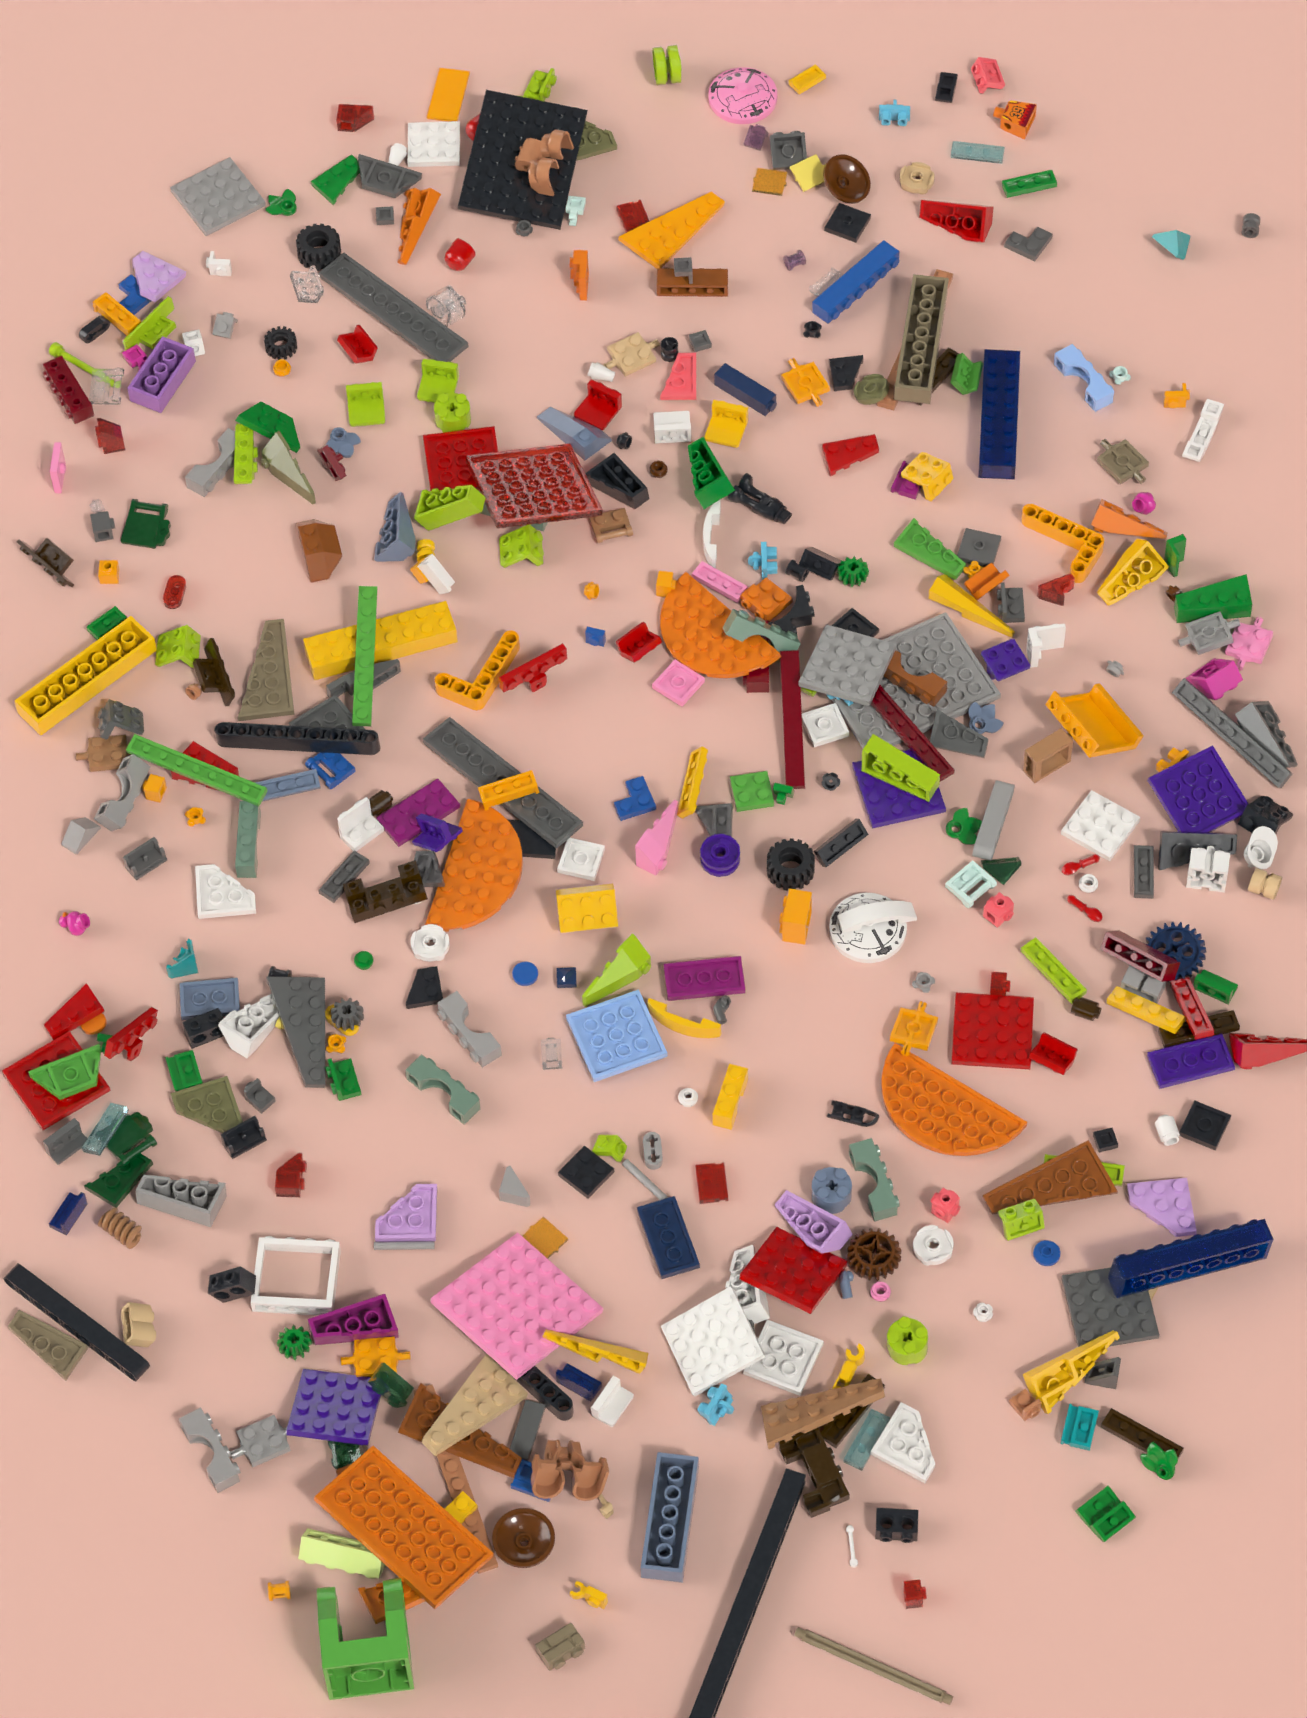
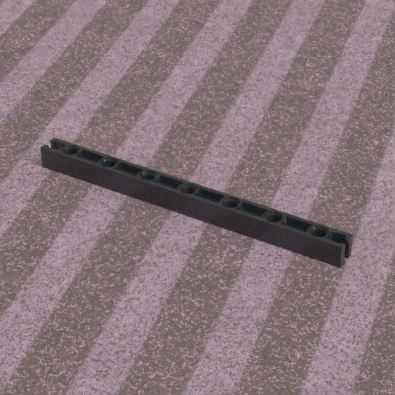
[689,1468,806,1718]

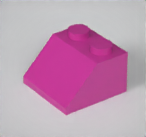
[1186,658,1243,700]

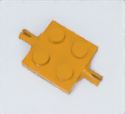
[781,358,830,407]
[889,1001,938,1056]
[341,1336,411,1378]

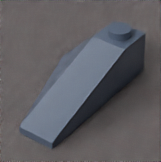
[537,407,612,461]
[374,492,416,562]

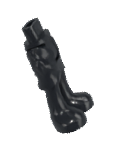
[728,473,792,524]

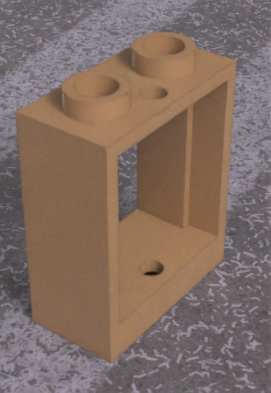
[1023,728,1073,784]

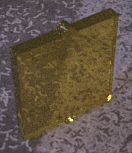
[752,168,788,196]
[522,1217,568,1259]

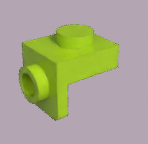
[592,1135,627,1162]

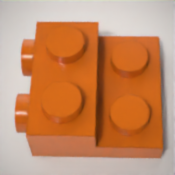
[570,250,589,301]
[740,577,793,623]

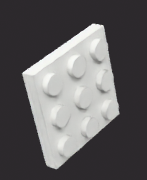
[407,121,460,167]
[1061,790,1140,861]
[743,1320,824,1396]

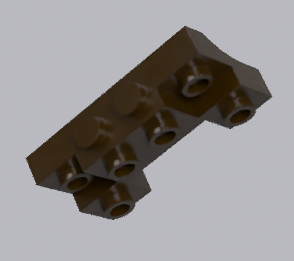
[343,860,428,923]
[778,1428,850,1518]

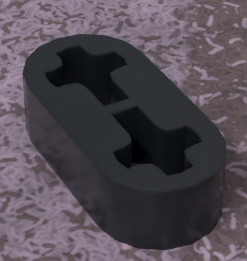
[79,315,110,343]

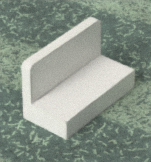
[417,554,455,594]
[591,1375,634,1427]

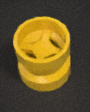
[417,539,435,561]

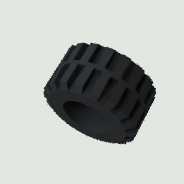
[296,223,341,271]
[767,838,815,891]

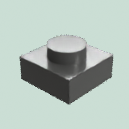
[376,206,394,225]
[689,330,712,352]

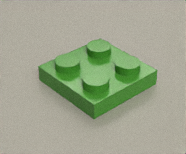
[730,771,774,812]

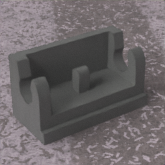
[123,837,167,881]

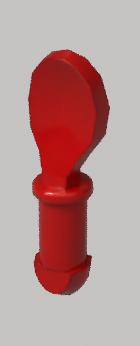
[1062,854,1100,876]
[1067,895,1103,922]

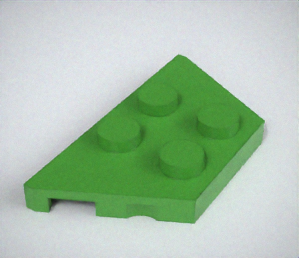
[28,1044,101,1100]

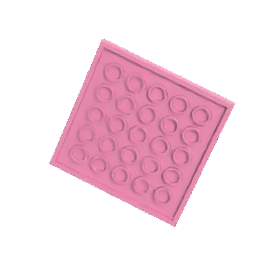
[430,1232,603,1380]

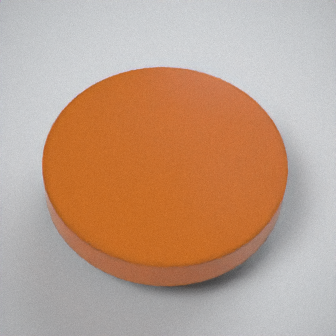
[81,1013,107,1035]

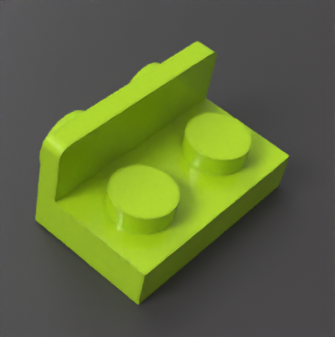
[524,68,557,101]
[998,1199,1045,1241]

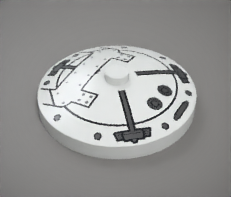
[829,893,907,963]

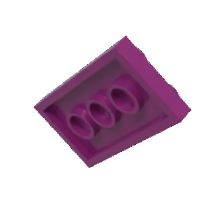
[376,778,460,847]
[664,956,745,1001]

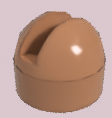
[185,683,202,700]

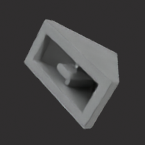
[61,817,101,855]
[499,1166,530,1207]

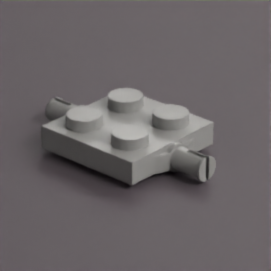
[1178,612,1241,655]
[230,1415,291,1467]

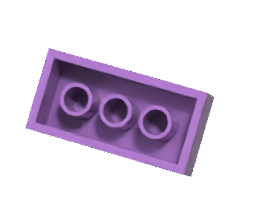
[127,336,196,413]

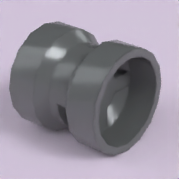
[1241,213,1261,238]

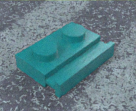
[1060,1404,1099,1451]

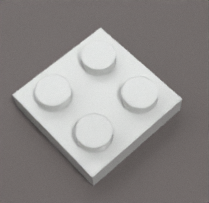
[802,703,849,747]
[557,838,605,881]

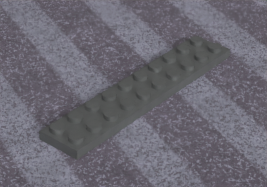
[319,253,469,362]
[423,717,583,849]

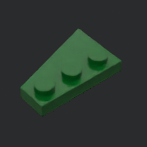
[311,154,360,205]

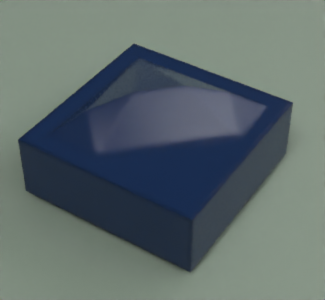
[557,967,577,988]

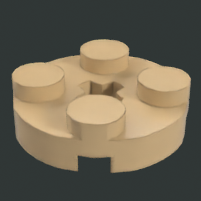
[900,162,935,195]

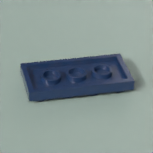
[637,1196,700,1279]

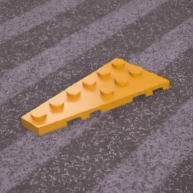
[618,191,725,269]

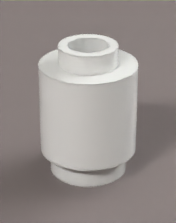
[1155,1115,1180,1146]

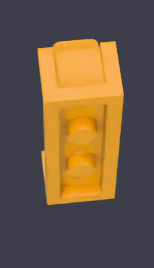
[93,292,141,336]
[478,770,539,810]

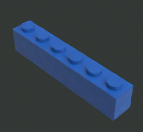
[812,240,900,324]

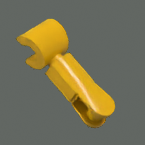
[832,1343,865,1389]

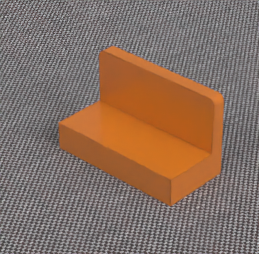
[964,563,1010,600]

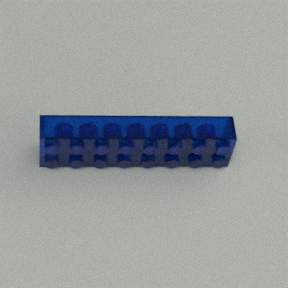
[978,349,1020,480]
[1108,1219,1274,1298]

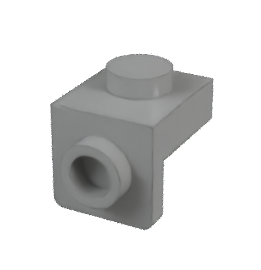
[212,312,238,339]

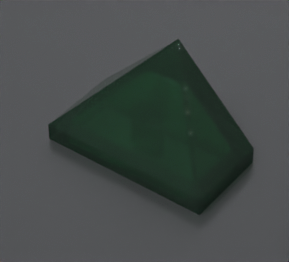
[981,857,1021,885]

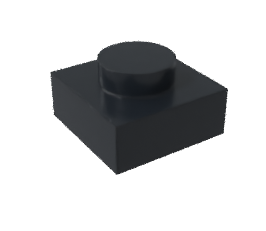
[1093,1127,1118,1153]

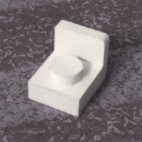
[182,329,205,356]

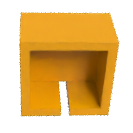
[779,889,812,945]

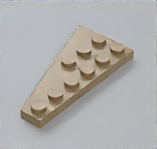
[422,1354,528,1456]

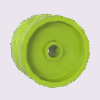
[652,45,682,85]

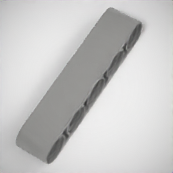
[972,780,1015,861]

